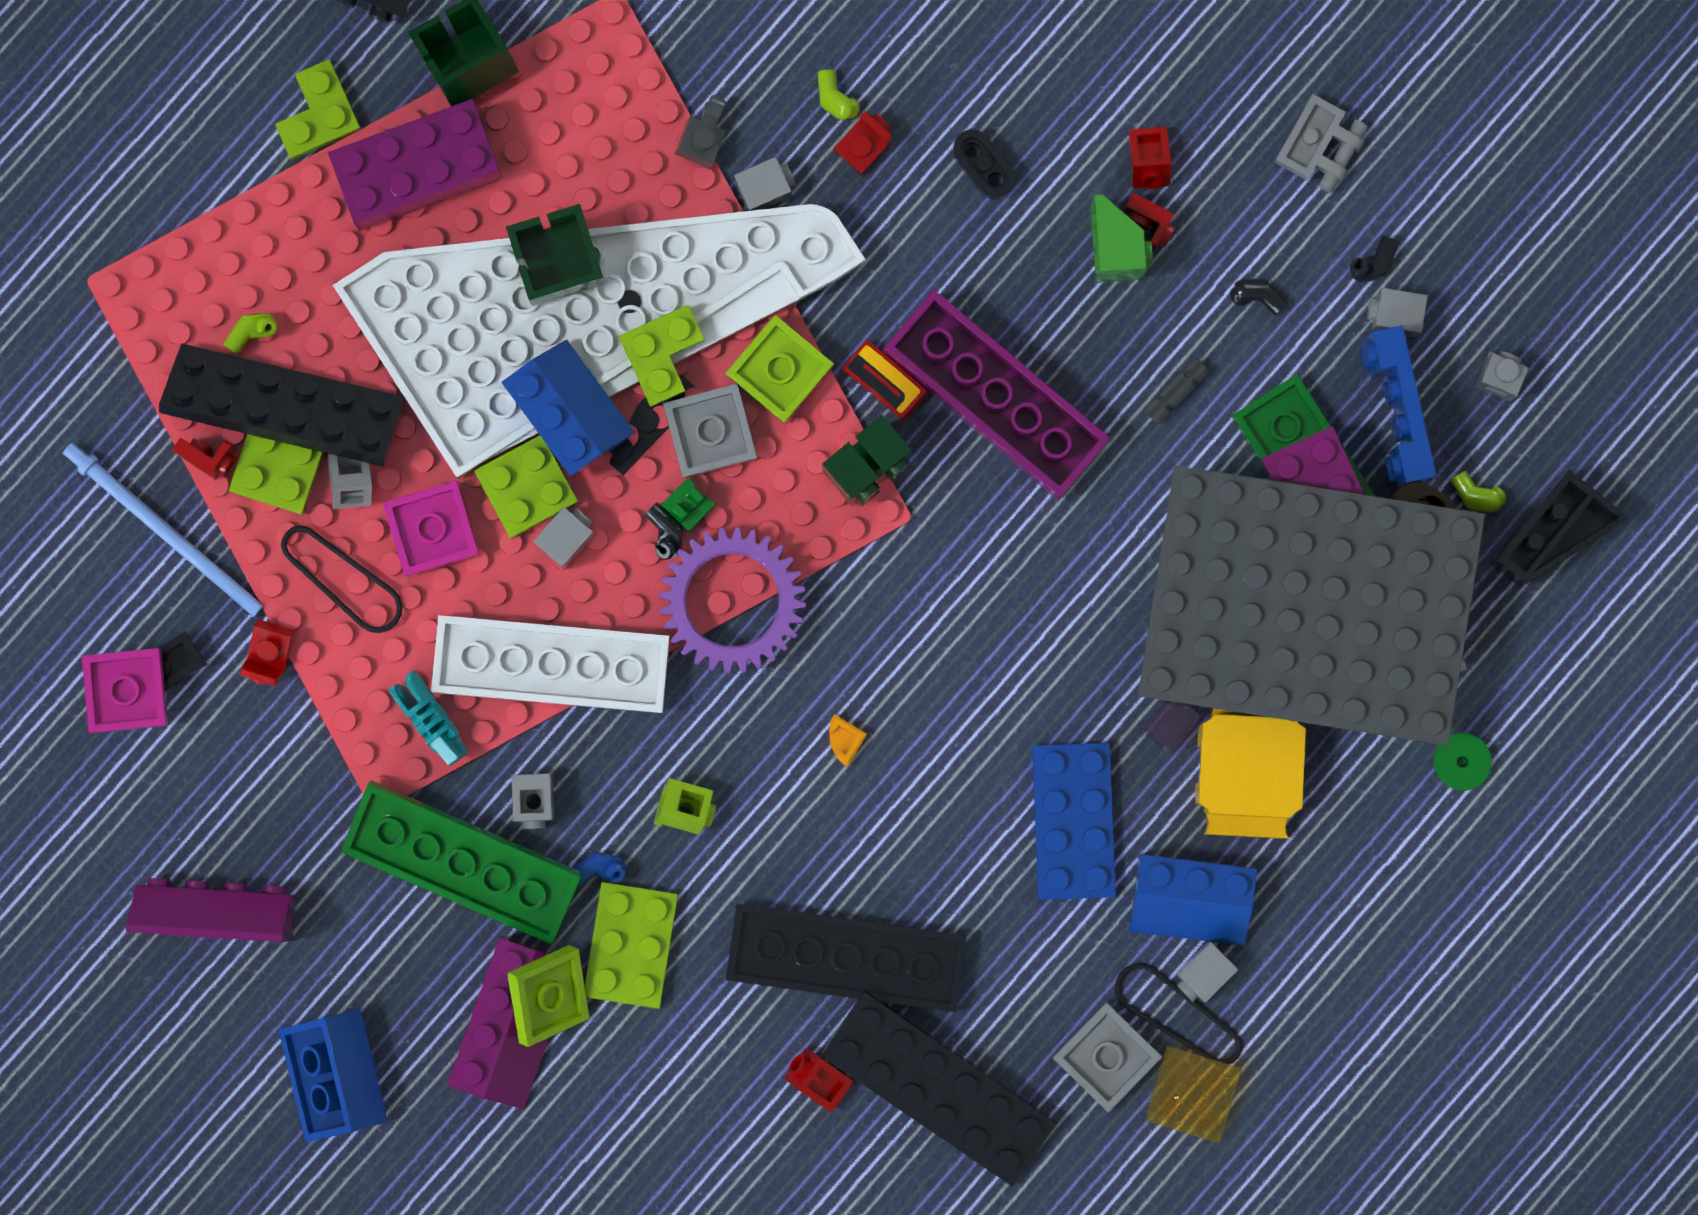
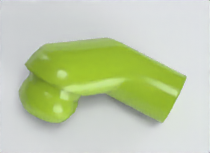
[817,70,860,120]
[223,313,278,354]
[1450,470,1506,513]

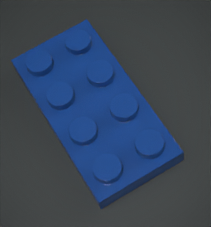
[1032,743,1116,900]

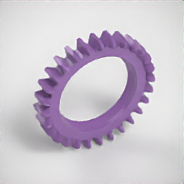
[659,527,806,674]

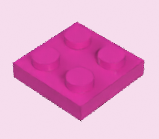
[383,480,480,577]
[82,648,168,734]

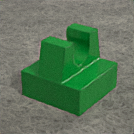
[661,478,716,533]

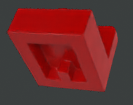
[833,111,893,176]
[1129,127,1171,189]
[1124,193,1176,252]
[172,437,237,480]
[240,619,295,686]
[785,1048,854,1113]

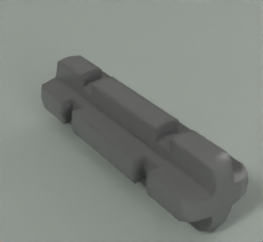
[1145,359,1209,424]

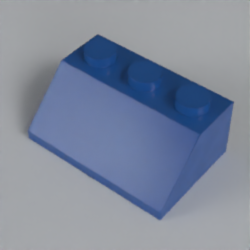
[501,339,635,478]
[1129,854,1257,946]
[278,1009,388,1142]

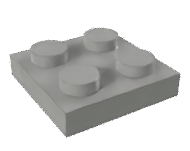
[663,384,757,479]
[1052,1002,1162,1113]

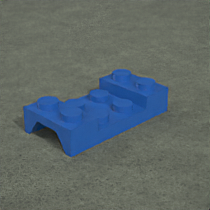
[1359,325,1436,490]

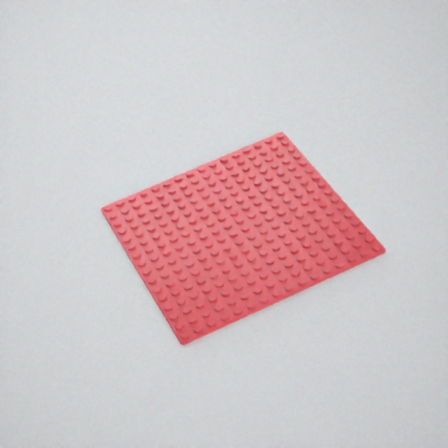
[87,0,911,796]

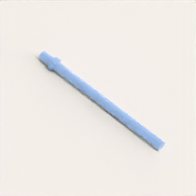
[63,442,264,618]

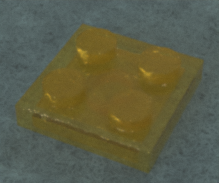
[1144,1045,1242,1143]

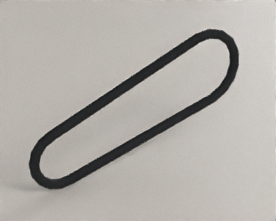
[281,526,403,633]
[1115,963,1242,1066]

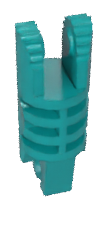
[389,670,469,765]

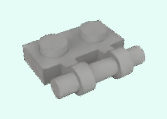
[1274,94,1368,193]

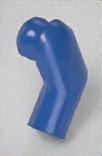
[573,852,626,887]

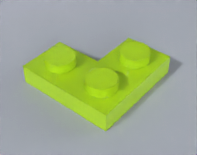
[275,59,361,161]
[618,304,705,407]

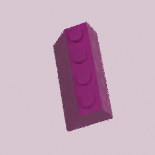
[126,878,296,942]
[447,937,549,1109]

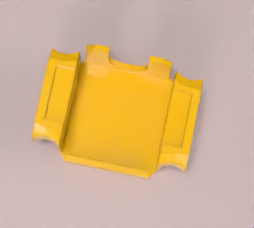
[1195,708,1306,839]

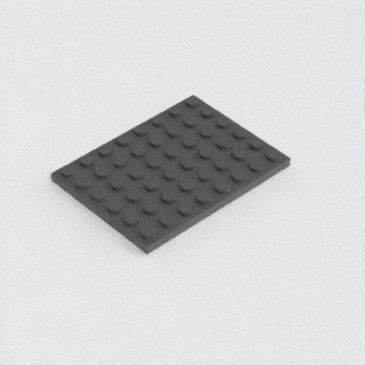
[1138,465,1485,746]

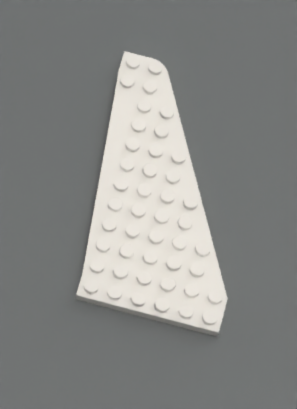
[333,204,866,479]

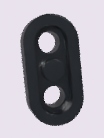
[953,129,1015,200]

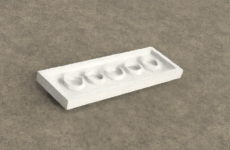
[431,615,670,713]

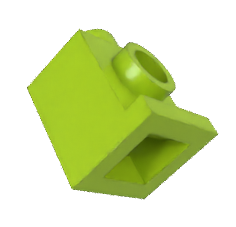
[653,778,716,835]

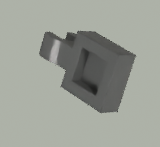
[675,95,726,169]

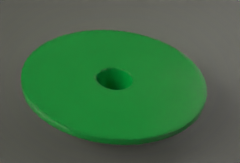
[1434,733,1492,791]

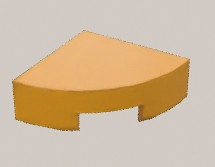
[829,714,867,767]

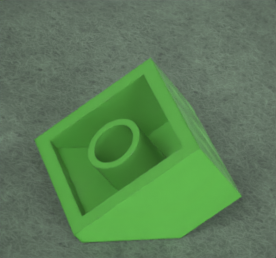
[1090,194,1153,283]

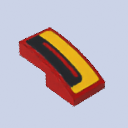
[842,340,929,422]

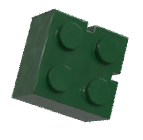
[408,0,519,106]
[506,204,605,306]
[822,415,912,507]

